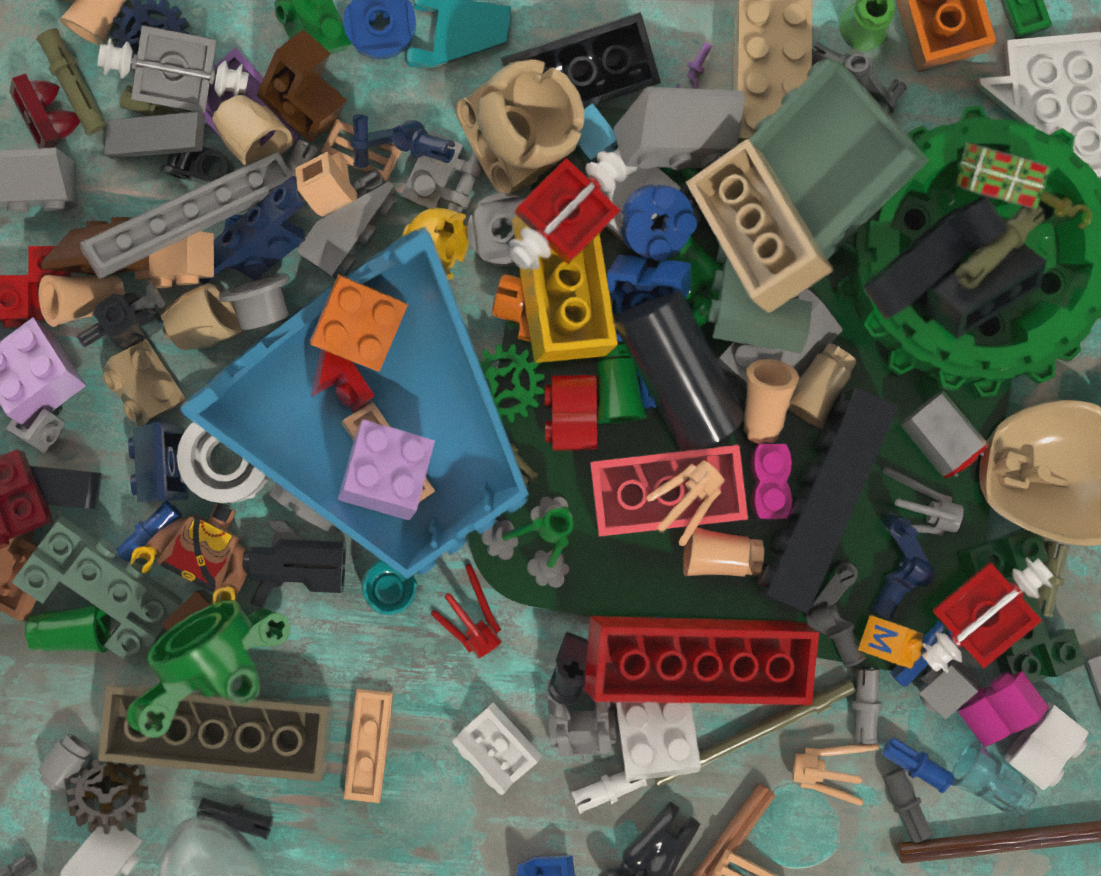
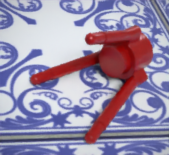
[431,564,502,658]

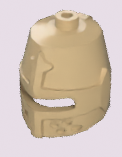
[212,95,293,166]
[161,283,245,351]

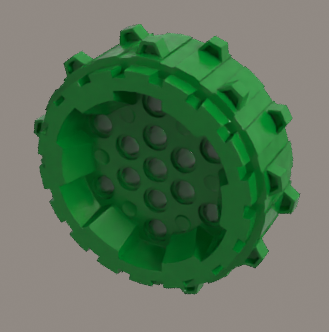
[835,106,1101,398]

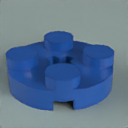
[343,0,417,59]
[620,184,697,261]

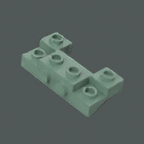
[11,515,182,667]

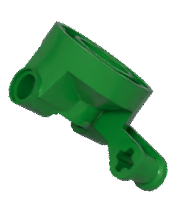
[127,600,291,738]

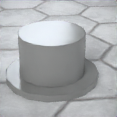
[218,273,290,330]

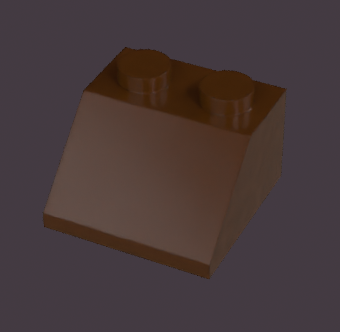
[42,217,149,276]

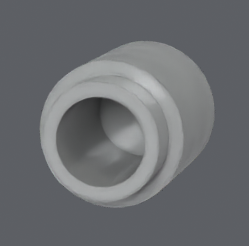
[39,734,92,791]

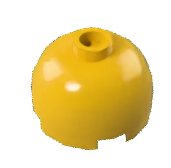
[402,207,469,280]

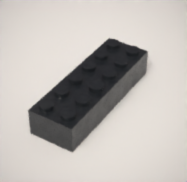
[756,388,899,614]

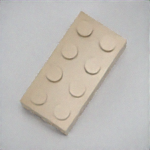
[733,0,812,146]
[686,139,833,313]

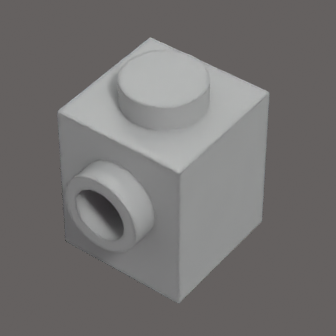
[919,659,979,719]

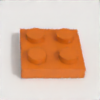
[310,274,408,372]

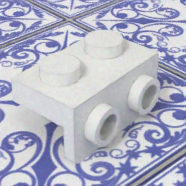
[452,702,543,795]

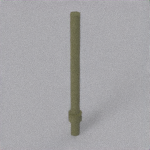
[654,679,856,787]

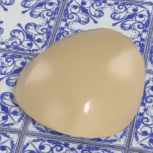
[979,400,1101,546]

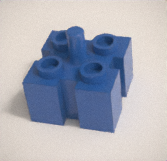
[607,254,691,342]

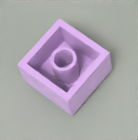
[0,318,86,429]
[338,419,435,520]

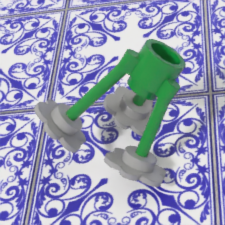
[481,497,573,588]

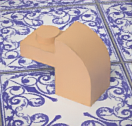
[295,151,357,217]

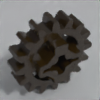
[66,759,150,834]

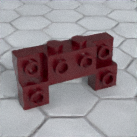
[0,449,54,549]

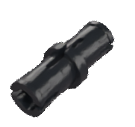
[196,797,274,840]

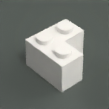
[59,826,142,876]

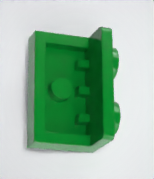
[274,0,351,54]

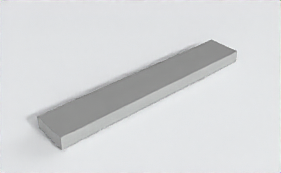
[80,151,294,279]

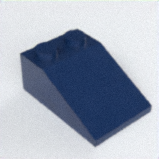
[128,422,188,503]

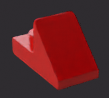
[311,349,375,413]

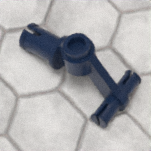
[350,114,455,168]
[870,513,935,620]

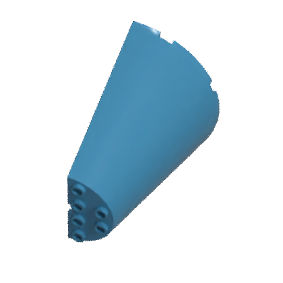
[180,227,529,579]

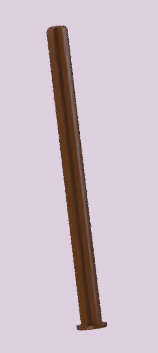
[897,820,1101,864]

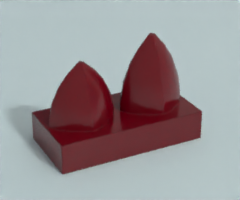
[9,73,80,149]

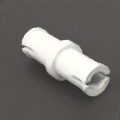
[571,770,647,814]

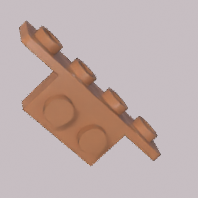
[0,529,39,621]

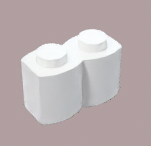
[1002,701,1089,790]

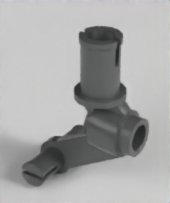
[812,42,907,114]
[804,560,866,667]

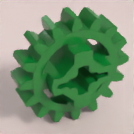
[479,344,545,423]

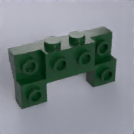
[958,528,1086,684]

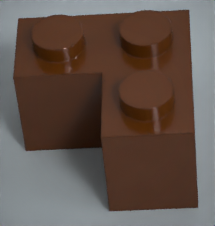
[256,30,347,143]

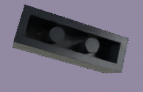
[925,243,1047,339]

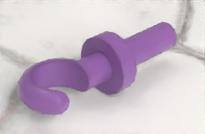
[676,42,712,89]

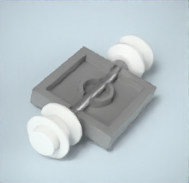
[98,25,249,113]

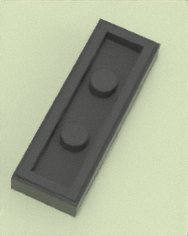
[104,112,205,159]

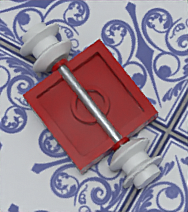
[509,151,626,270]
[922,558,1054,673]

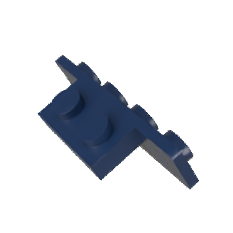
[199,176,305,284]

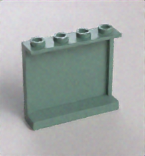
[736,58,929,259]

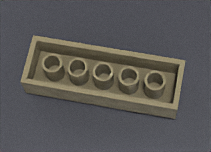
[98,682,333,782]

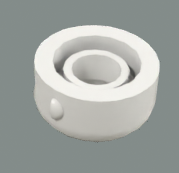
[177,422,269,503]

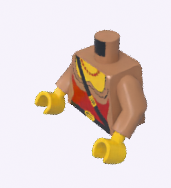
[130,502,247,604]

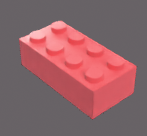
[590,445,748,536]

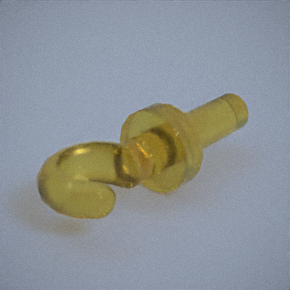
[1040,190,1092,228]

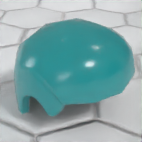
[361,560,417,616]

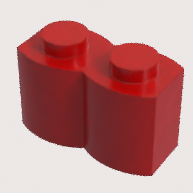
[545,375,597,451]

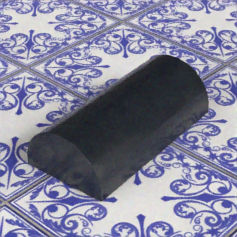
[501,12,661,108]
[613,290,744,450]

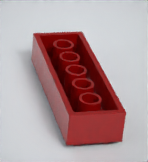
[584,616,819,705]

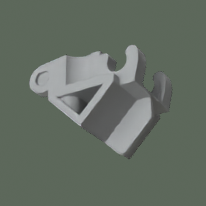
[546,679,617,764]

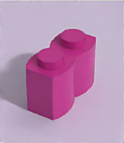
[750,444,792,519]
[957,671,1049,747]

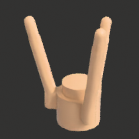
[646,460,725,546]
[792,743,879,805]

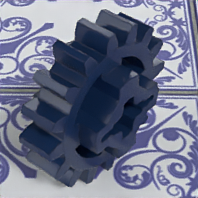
[110,0,190,72]

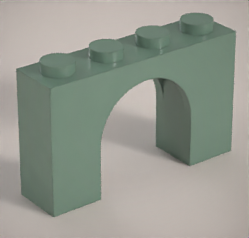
[708,242,813,354]

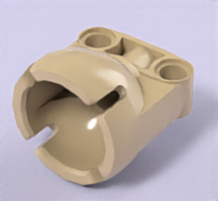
[456,60,584,195]

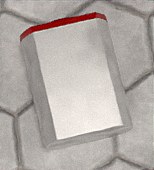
[899,390,989,479]

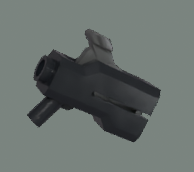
[77,281,166,350]
[243,520,347,609]

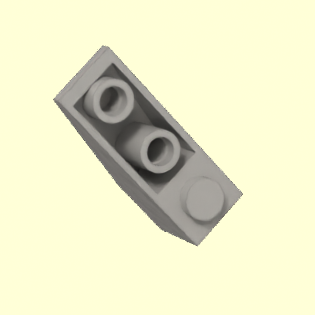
[296,182,398,280]

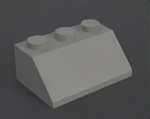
[614,87,745,170]
[0,148,77,213]
[717,288,843,390]

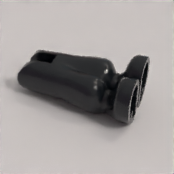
[598,801,700,876]

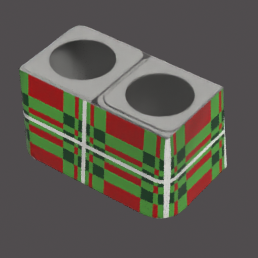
[956,142,1051,209]

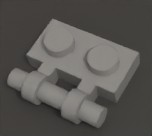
[401,131,484,213]

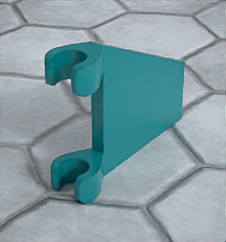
[406,0,511,68]

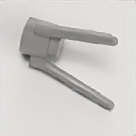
[882,466,963,536]

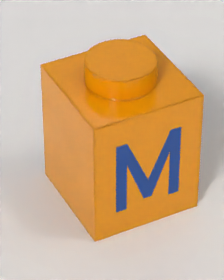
[858,615,924,669]

